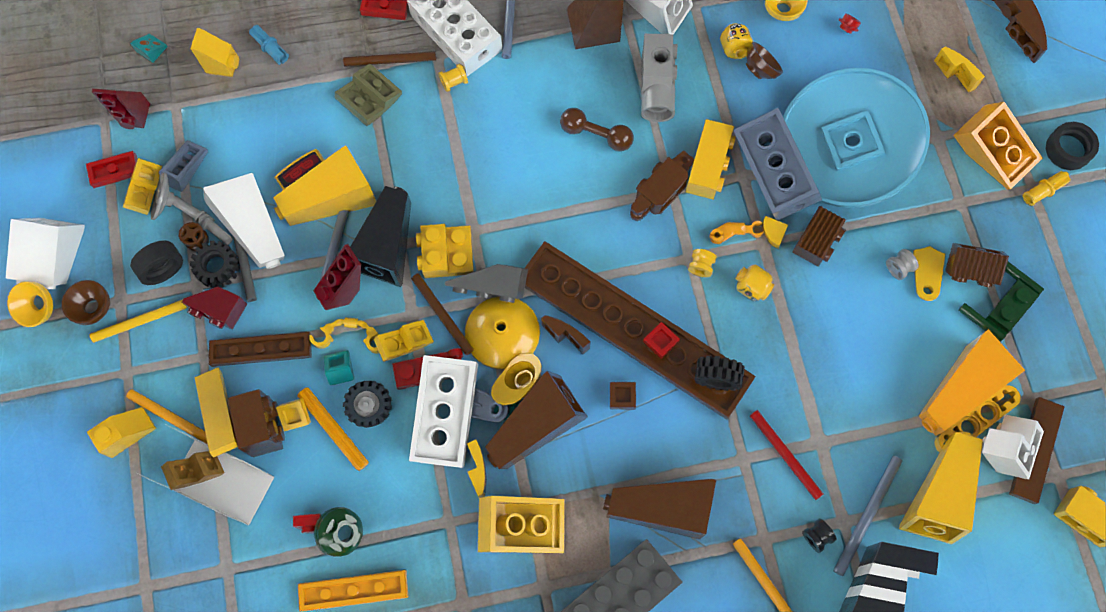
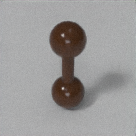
[560,108,634,152]

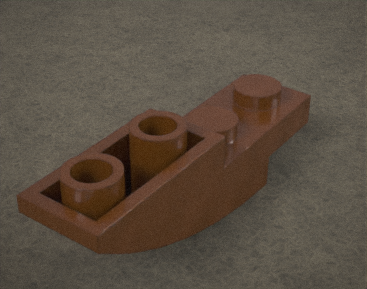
[992,0,1047,63]

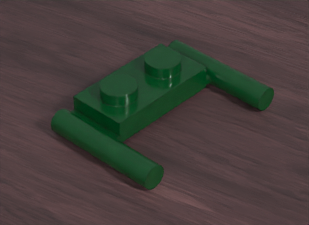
[958,261,1044,342]

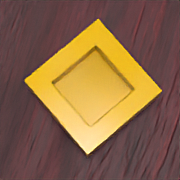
[276,398,311,431]

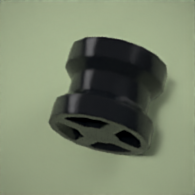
[802,518,837,553]

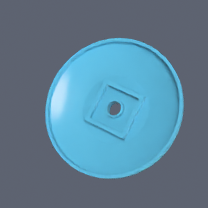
[783,68,930,208]

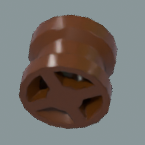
[179,222,209,252]

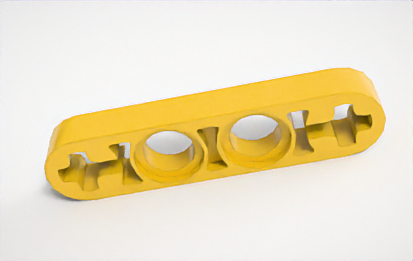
[934,385,1021,452]

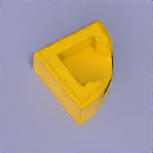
[762,216,788,249]

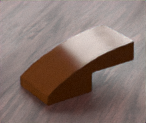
[541,315,591,355]

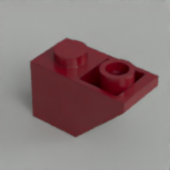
[181,287,247,330]

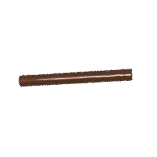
[343,51,436,67]
[411,273,474,355]

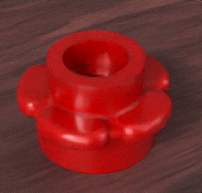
[839,13,861,34]

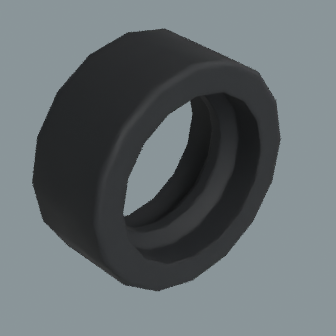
[1045,121,1099,171]
[130,240,183,286]

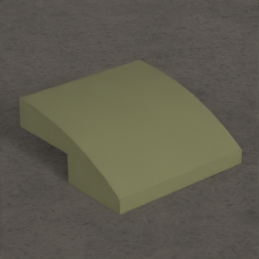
[335,64,402,126]

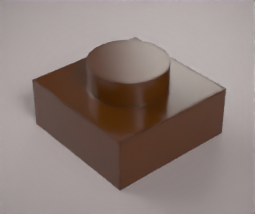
[610,382,636,410]

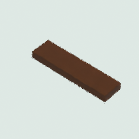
[209,332,312,367]
[1009,397,1065,504]

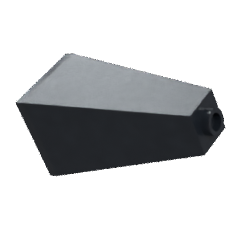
[350,186,411,287]

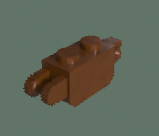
[630,151,694,222]

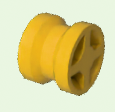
[688,249,717,277]

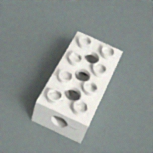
[407,0,502,76]
[409,355,478,468]

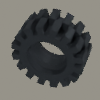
[190,240,240,288]
[695,356,745,391]

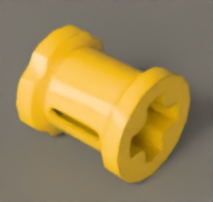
[438,63,468,92]

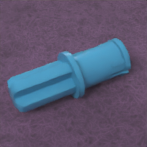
[249,25,289,65]

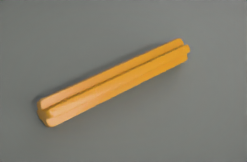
[297,387,369,471]

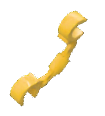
[310,317,379,354]

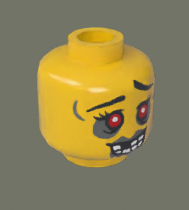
[720,23,753,59]
[735,264,774,301]

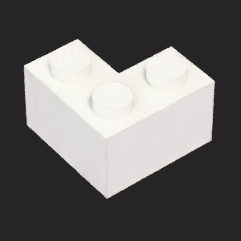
[982,415,1044,479]

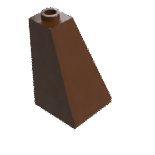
[567,0,624,50]
[485,371,588,469]
[603,479,716,540]

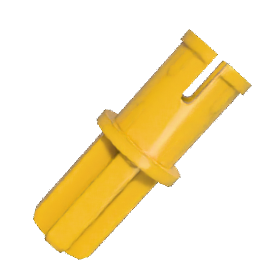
[1023,171,1071,206]

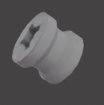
[886,249,919,280]

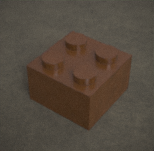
[228,389,285,457]

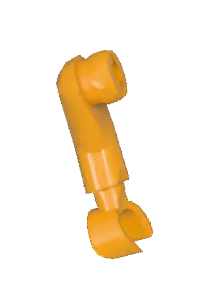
[709,221,764,244]

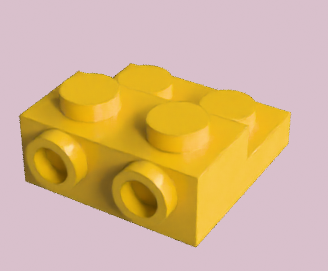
[416,224,474,278]

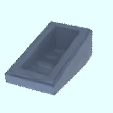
[159,140,208,192]

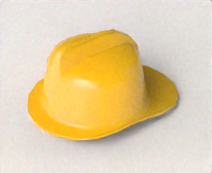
[491,353,542,405]

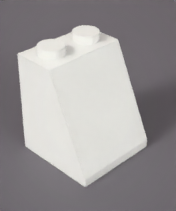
[6,218,85,289]

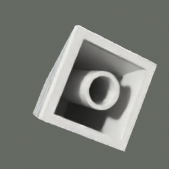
[625,0,693,35]
[203,173,284,269]

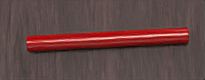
[750,410,824,500]

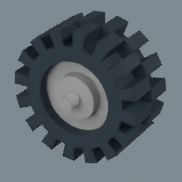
[343,381,392,428]

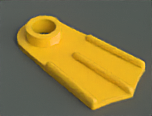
[913,246,945,301]

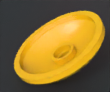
[465,296,540,369]

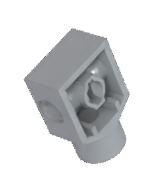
[640,33,678,122]

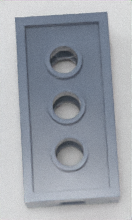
[734,108,822,221]

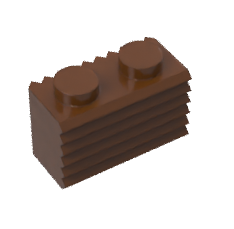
[793,206,846,267]
[945,243,1009,287]

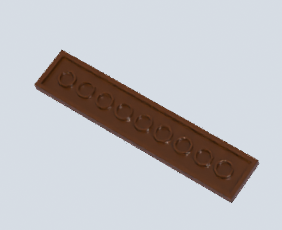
[525,241,756,420]

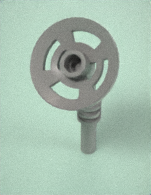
[151,173,233,245]

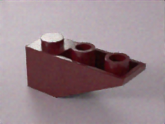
[92,88,150,129]
[313,244,361,310]

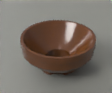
[746,42,783,79]
[62,280,110,325]

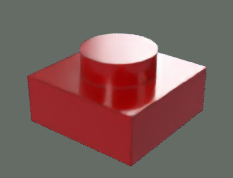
[643,322,680,359]
[293,514,321,534]

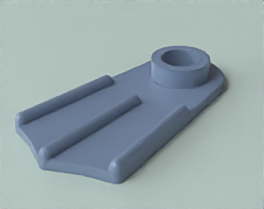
[471,388,509,422]

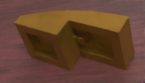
[161,451,225,490]

